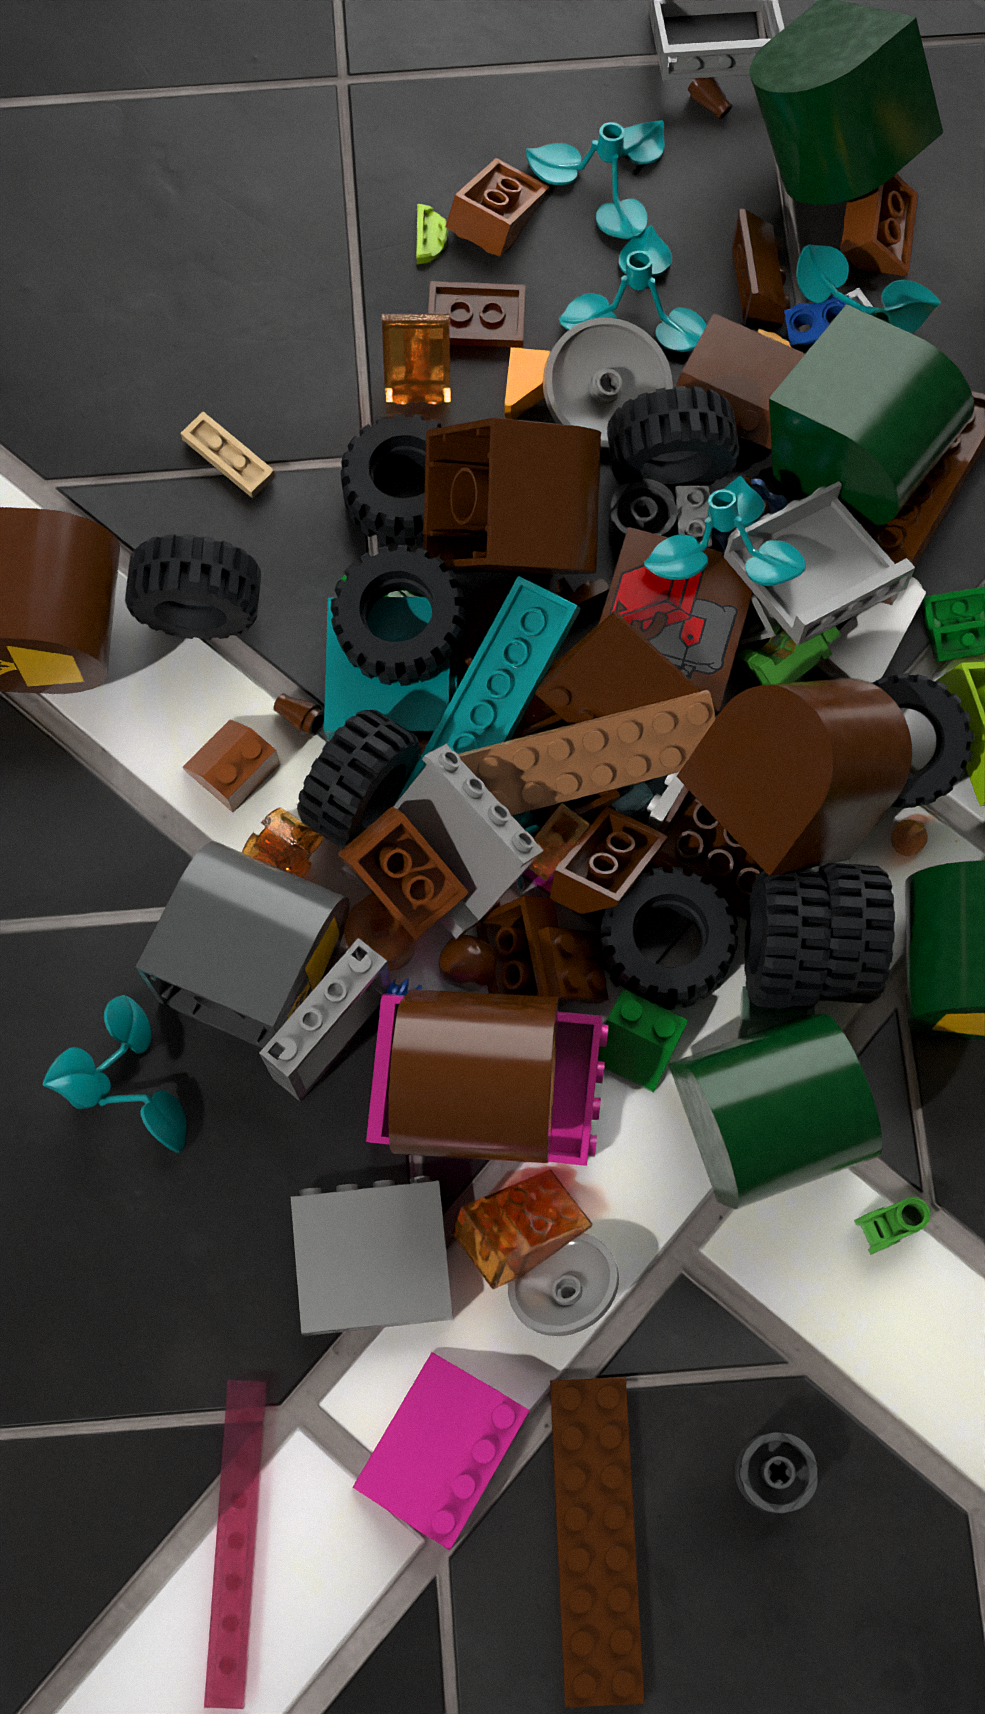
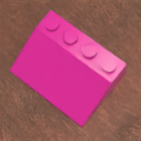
[353,1352,530,1550]

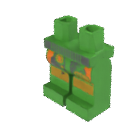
[735,626,841,686]

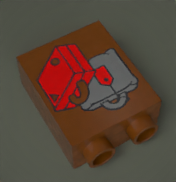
[599,527,753,718]

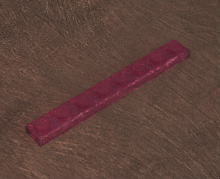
[204,1380,267,1709]

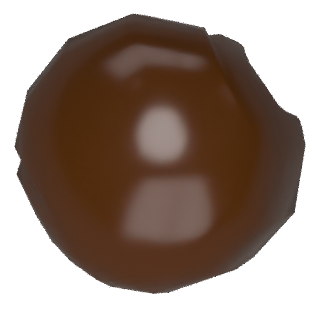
[438,935,497,991]

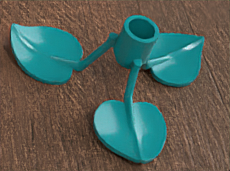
[526,120,665,239]
[559,225,707,352]
[796,244,941,333]
[644,476,806,586]
[42,995,187,1153]

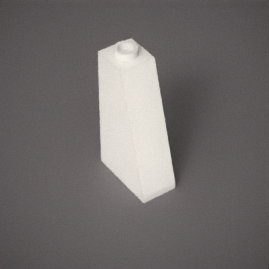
[816,577,926,683]

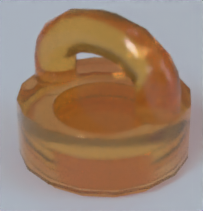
[891,820,928,856]

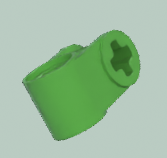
[854,1197,931,1255]

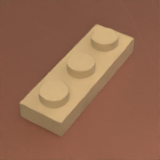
[180,412,276,498]

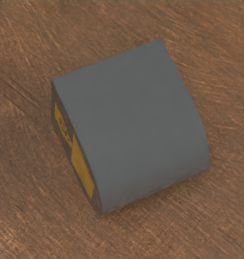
[135,841,350,1056]

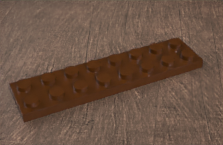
[861,391,985,605]
[550,1377,644,1708]

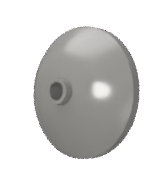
[508,1232,619,1336]

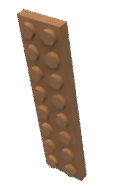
[458,690,716,815]

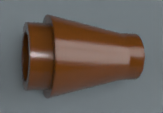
[687,77,733,119]
[273,693,324,736]

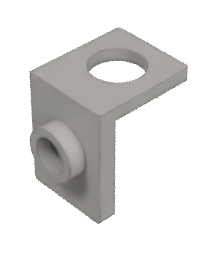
[739,594,781,645]

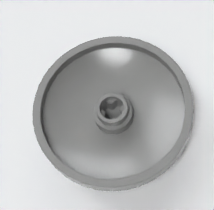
[543,318,673,451]

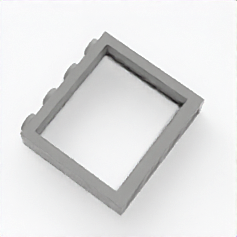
[649,0,785,80]
[259,938,391,1102]

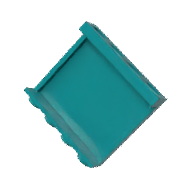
[324,597,459,739]

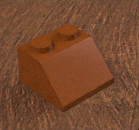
[182,719,280,812]

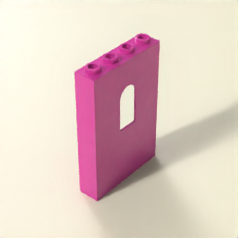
[366,993,608,1166]

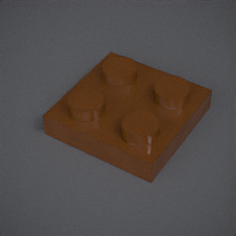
[538,927,609,1004]

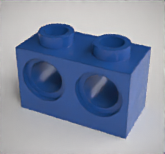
[784,295,849,354]

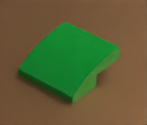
[921,586,985,662]

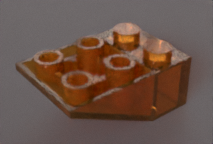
[452,1169,593,1289]

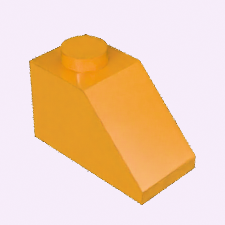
[504,347,550,420]

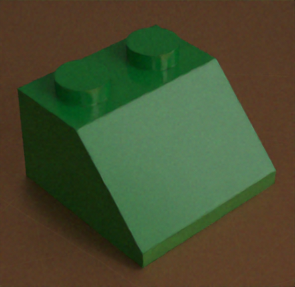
[598,988,688,1093]

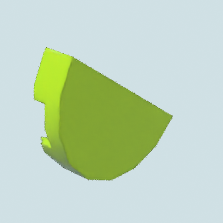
[416,204,449,264]

